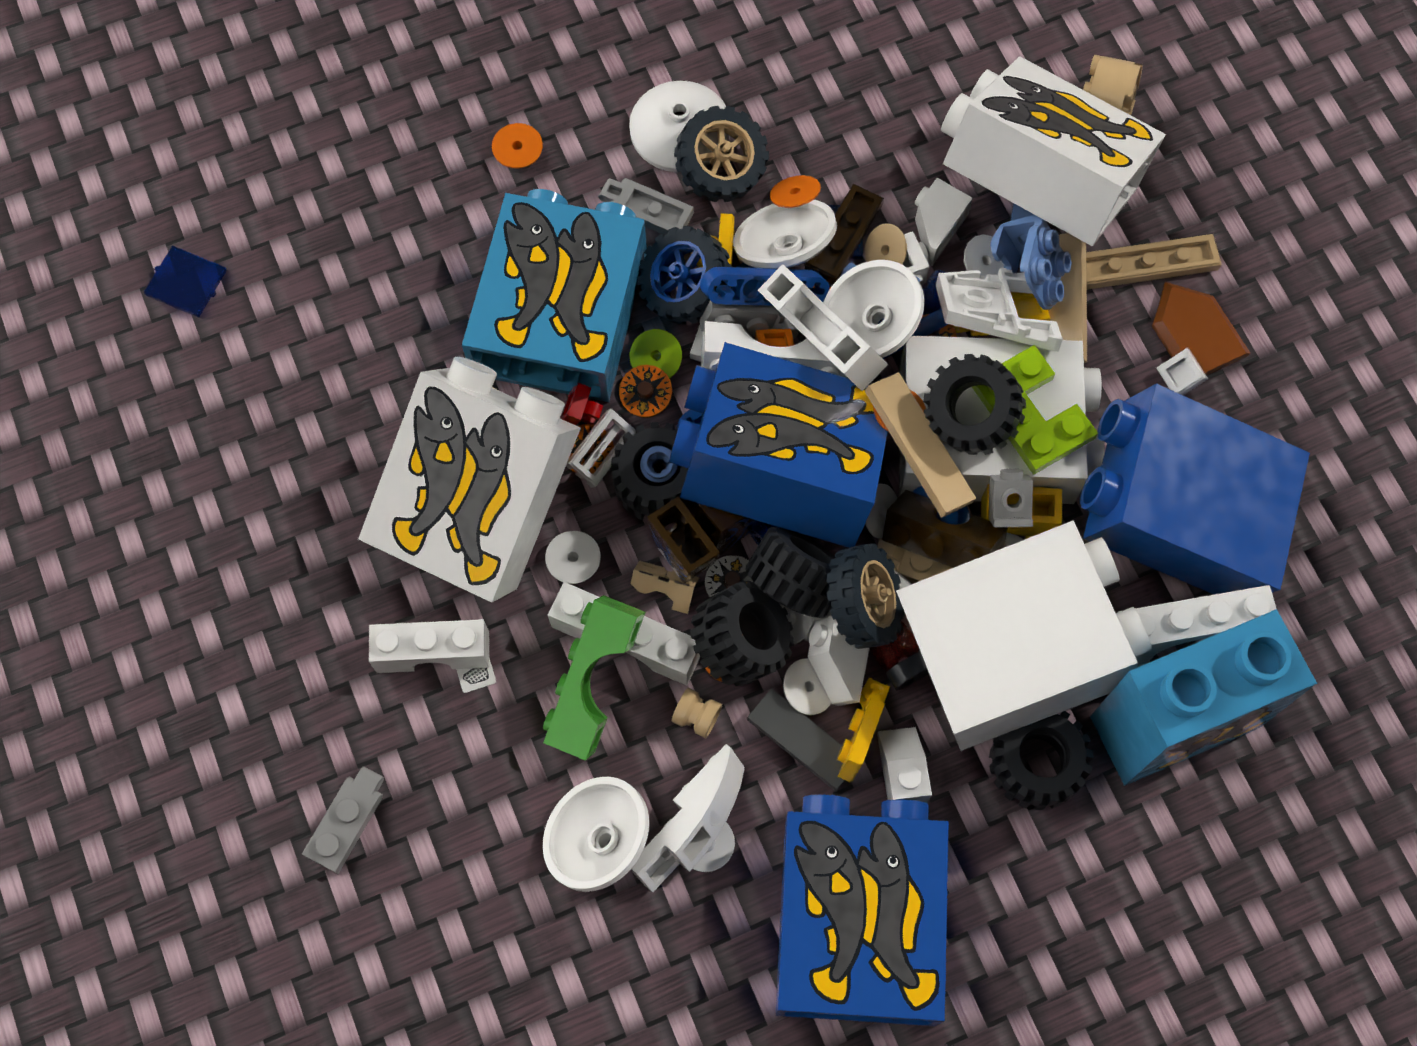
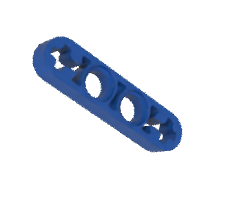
[700,267,829,306]

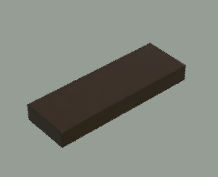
[805,184,884,284]

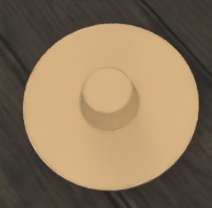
[865,224,907,265]

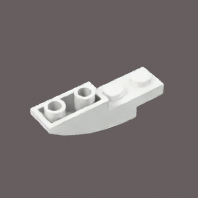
[631,744,745,892]

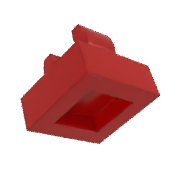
[561,383,603,425]

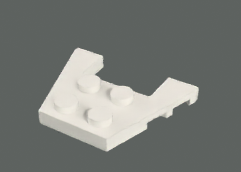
[936,268,1063,352]

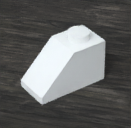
[915,178,973,266]
[808,617,869,706]
[877,727,932,803]

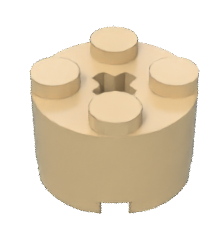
[1083,55,1143,115]

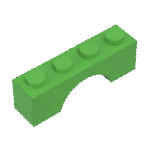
[543,595,646,761]

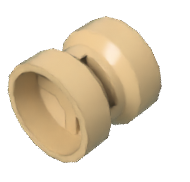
[671,688,722,738]

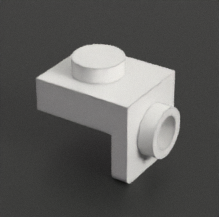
[903,231,930,286]

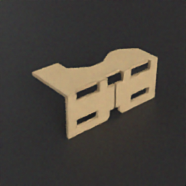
[631,561,699,614]

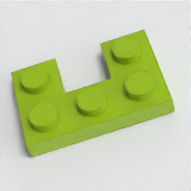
[972,345,1098,475]

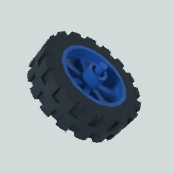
[637,226,732,324]

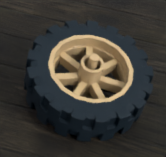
[674,106,769,202]
[827,544,905,649]

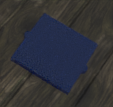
[144,246,227,318]

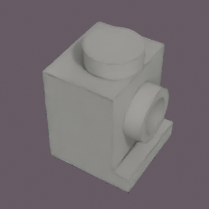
[988,469,1033,527]

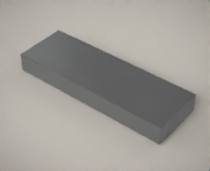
[747,689,846,792]

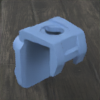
[991,215,1072,310]

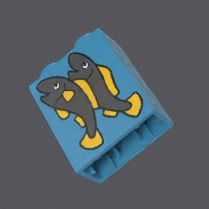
[462,189,647,402]
[1090,609,1317,786]

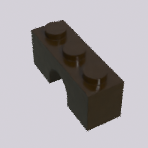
[882,490,1008,568]

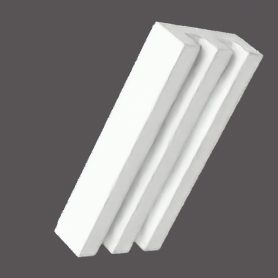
[566,409,636,488]

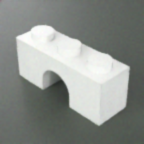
[369,619,489,673]

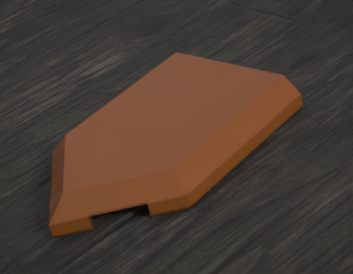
[1152,282,1251,376]

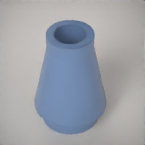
[640,446,677,482]

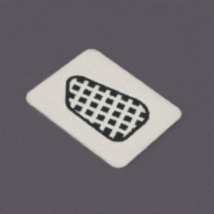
[456,658,496,693]

